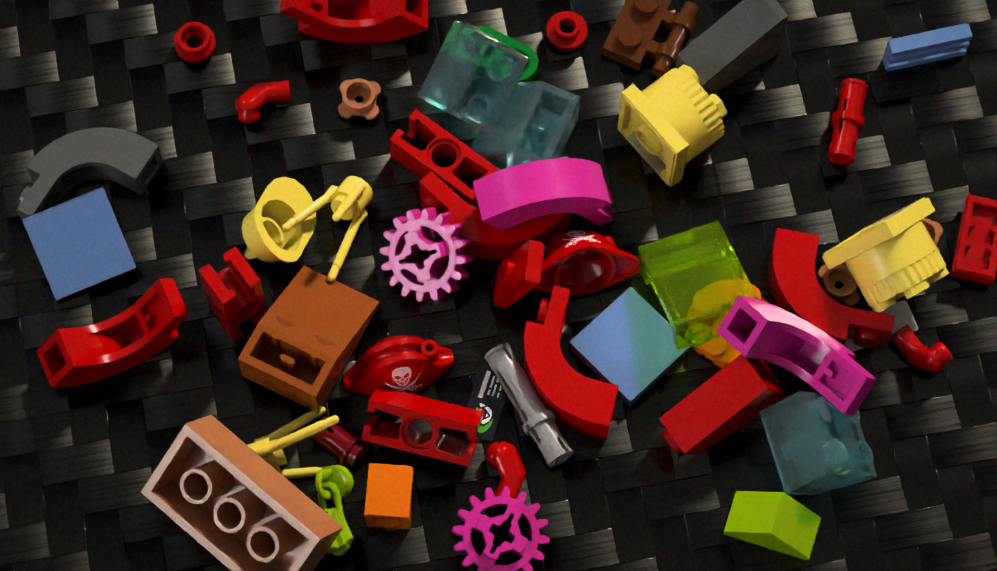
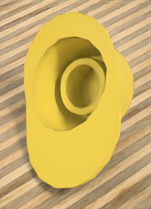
[241,177,317,263]

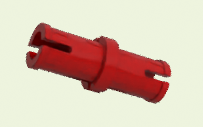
[827,78,868,165]

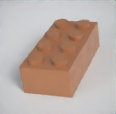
[141,415,344,571]

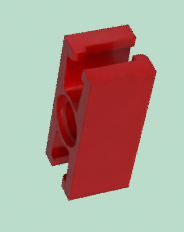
[389,109,499,208]
[198,246,267,342]
[361,386,484,467]

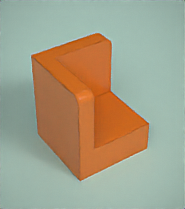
[364,463,413,530]

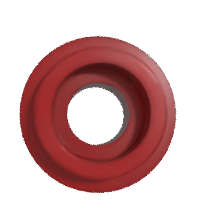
[546,11,588,52]
[174,22,216,63]

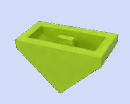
[723,491,821,561]

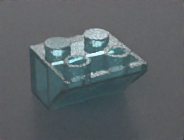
[417,21,530,135]
[470,81,580,170]
[759,391,878,495]

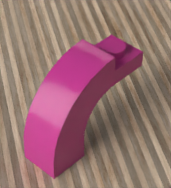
[473,158,614,231]
[716,295,877,416]

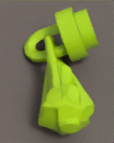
[315,465,354,557]

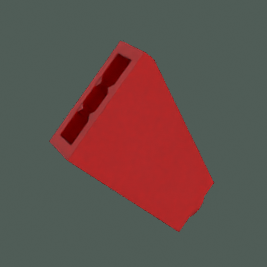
[659,354,788,456]

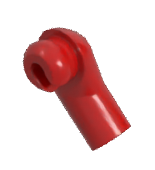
[235,80,291,123]
[890,324,952,373]
[486,441,526,507]

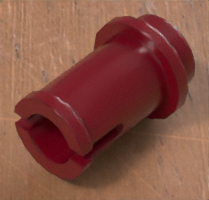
[310,417,369,468]

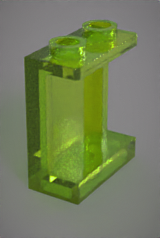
[638,221,758,349]

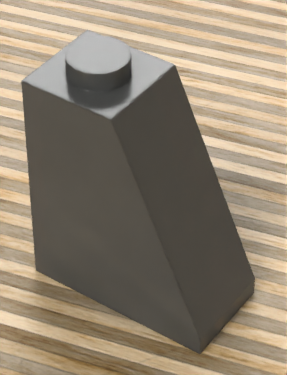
[675,0,788,95]

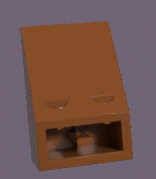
[238,266,380,413]

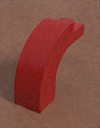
[280,0,428,43]
[419,171,570,260]
[768,228,895,348]
[36,278,189,389]
[523,285,619,439]

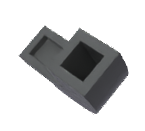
[17,127,163,222]

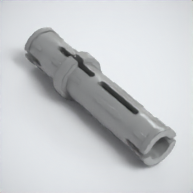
[484,343,573,467]

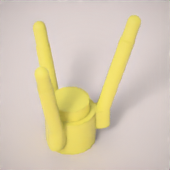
[281,176,373,282]
[248,406,339,479]

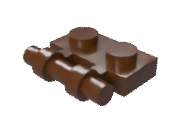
[602,0,700,77]

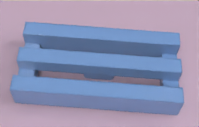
[882,23,973,72]

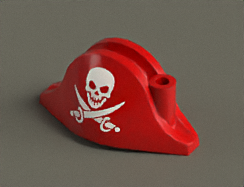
[533,229,641,296]
[342,335,455,396]

